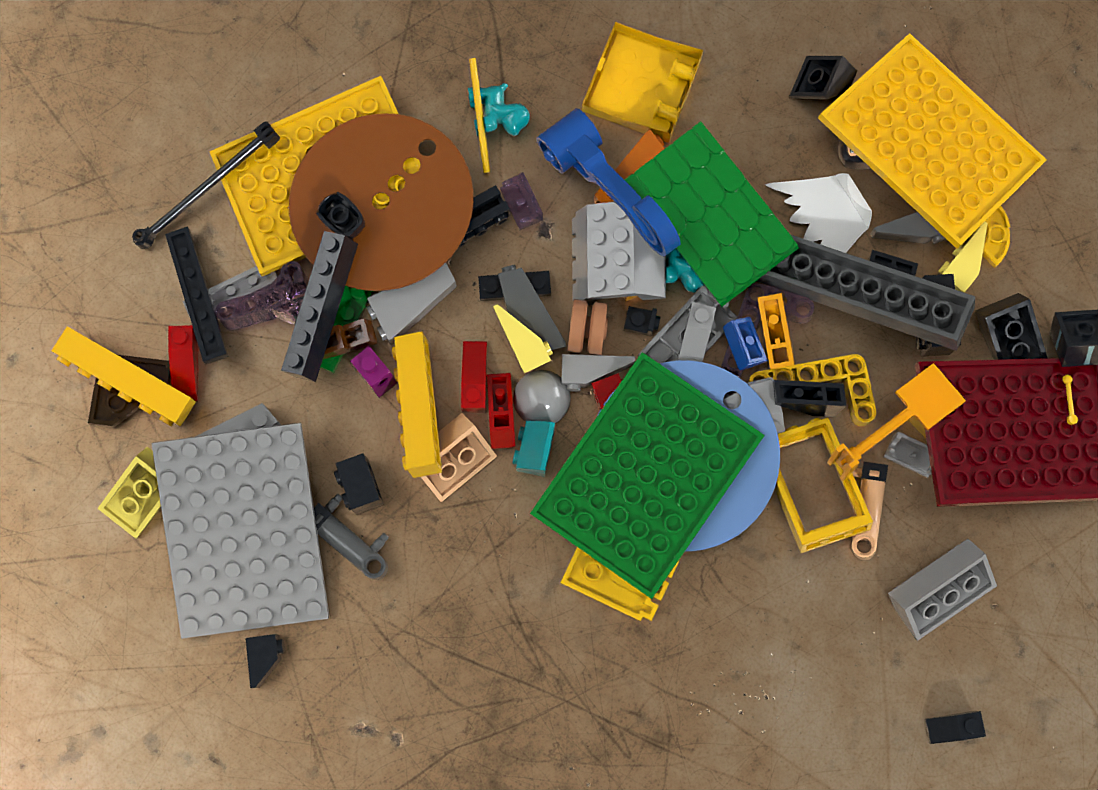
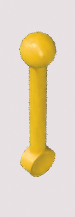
[1062,375,1078,425]

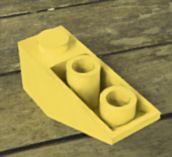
[938,222,988,293]

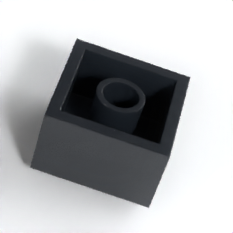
[334,453,384,515]

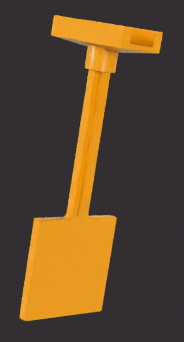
[827,363,966,481]

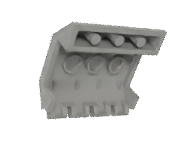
[572,202,666,305]

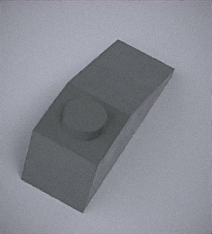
[870,212,946,244]

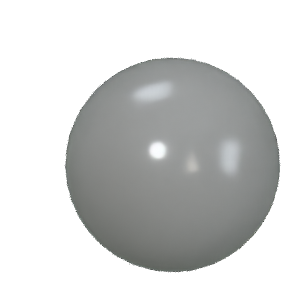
[513,370,571,424]

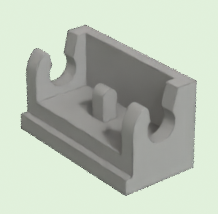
[884,432,932,478]

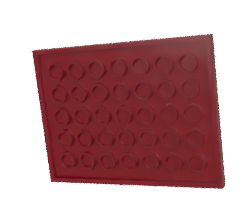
[915,358,1098,507]

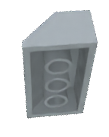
[888,539,997,641]

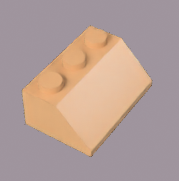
[420,413,497,502]

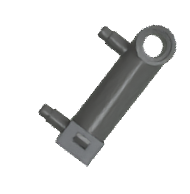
[314,494,389,580]

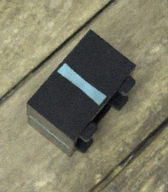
[1049,310,1098,367]

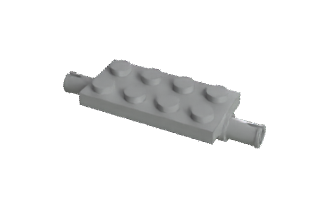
[638,286,738,364]

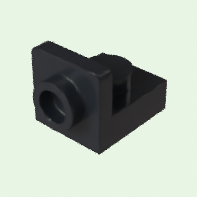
[623,306,661,336]

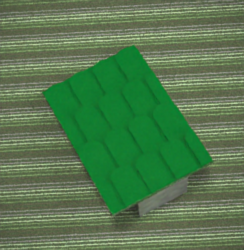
[625,121,799,307]

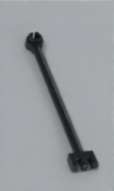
[132,121,280,249]

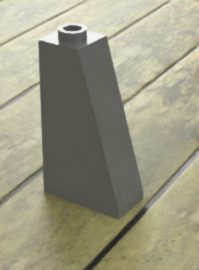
[498,265,566,350]

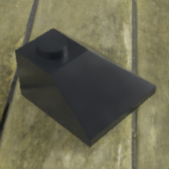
[789,56,857,99]

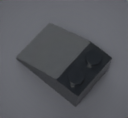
[975,293,1048,360]

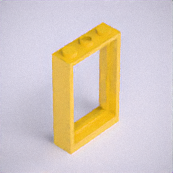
[774,418,873,553]

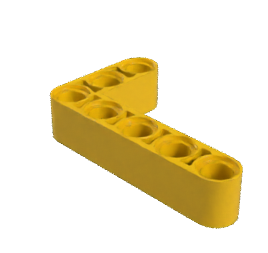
[747,354,876,426]

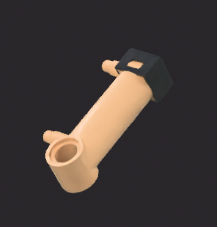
[851,462,888,560]

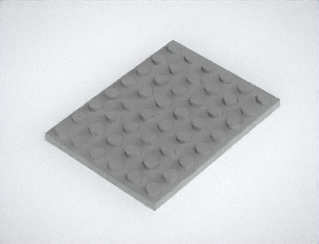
[151,422,330,639]

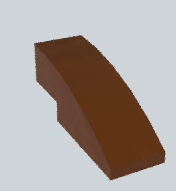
[323,318,377,359]

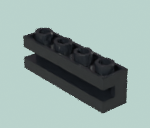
[458,185,511,248]

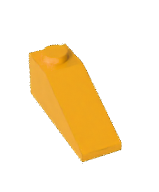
[757,293,796,369]

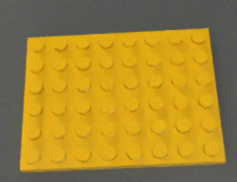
[818,33,1047,249]
[209,76,421,277]

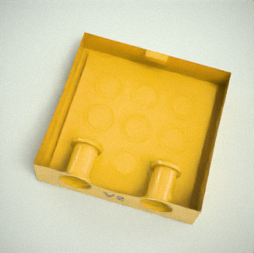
[582,22,703,143]

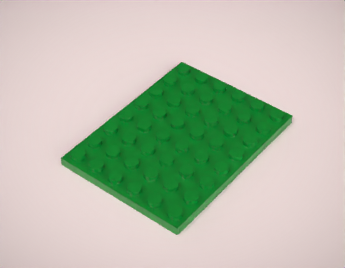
[530,352,765,599]

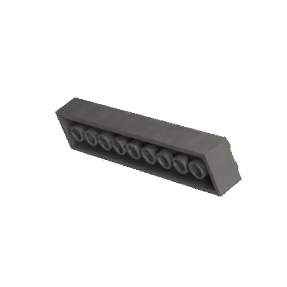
[757,234,975,351]

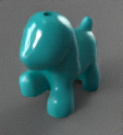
[468,83,530,136]
[665,248,704,293]

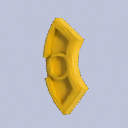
[982,206,1010,268]

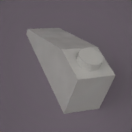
[677,302,716,362]
[562,354,635,392]

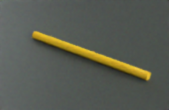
[469,58,490,173]

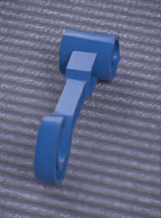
[536,108,681,257]

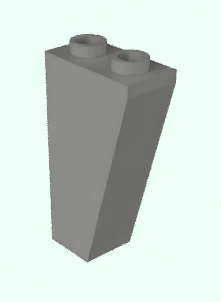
[366,263,457,345]

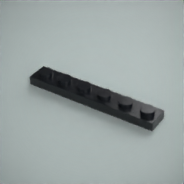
[165,226,229,365]

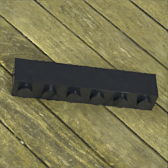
[281,231,358,382]

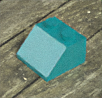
[513,421,555,477]

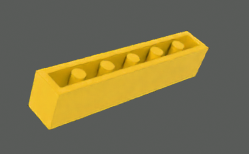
[51,326,196,427]
[392,331,442,478]

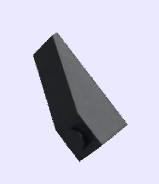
[773,380,846,417]

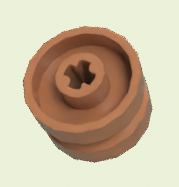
[568,299,608,355]

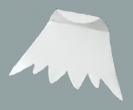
[765,173,872,253]

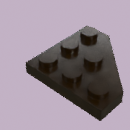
[88,354,171,428]

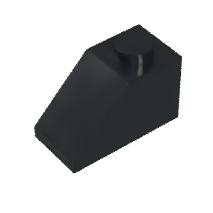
[245,634,285,688]
[925,711,986,744]

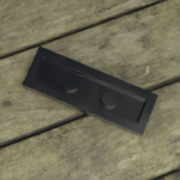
[478,271,551,301]

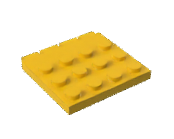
[560,547,679,622]

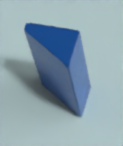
[723,317,768,371]

